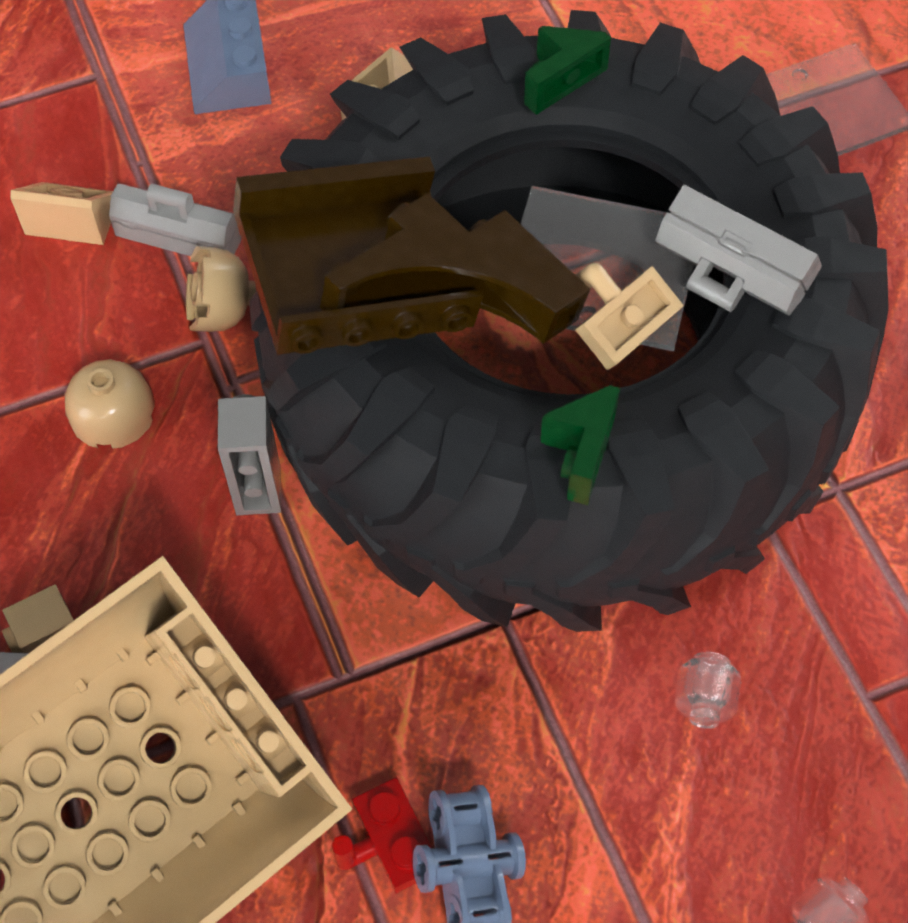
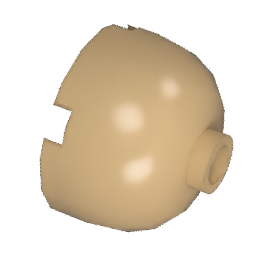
[186,246,256,332]
[65,359,155,449]

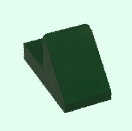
[524,26,611,115]
[540,385,620,506]

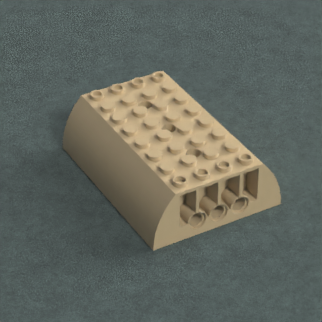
[0,556,352,923]

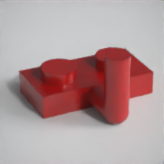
[332,777,441,893]

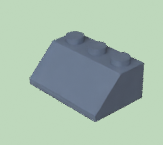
[183,0,272,114]

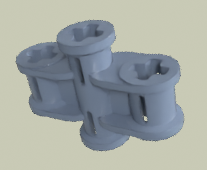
[413,785,526,923]

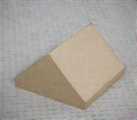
[11,182,113,245]

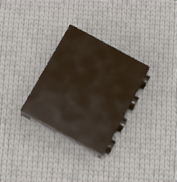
[233,156,484,355]

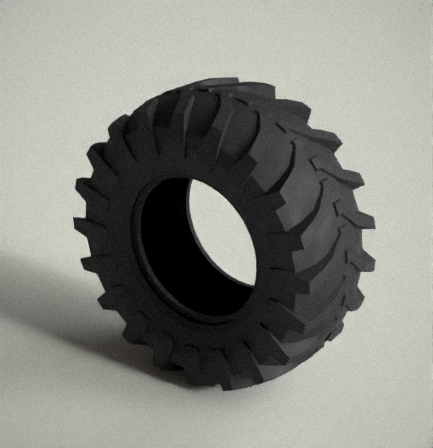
[249,10,889,632]

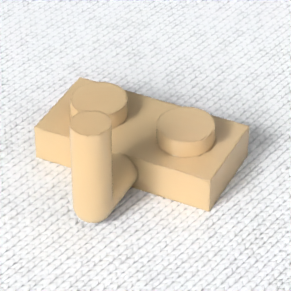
[575,263,684,370]

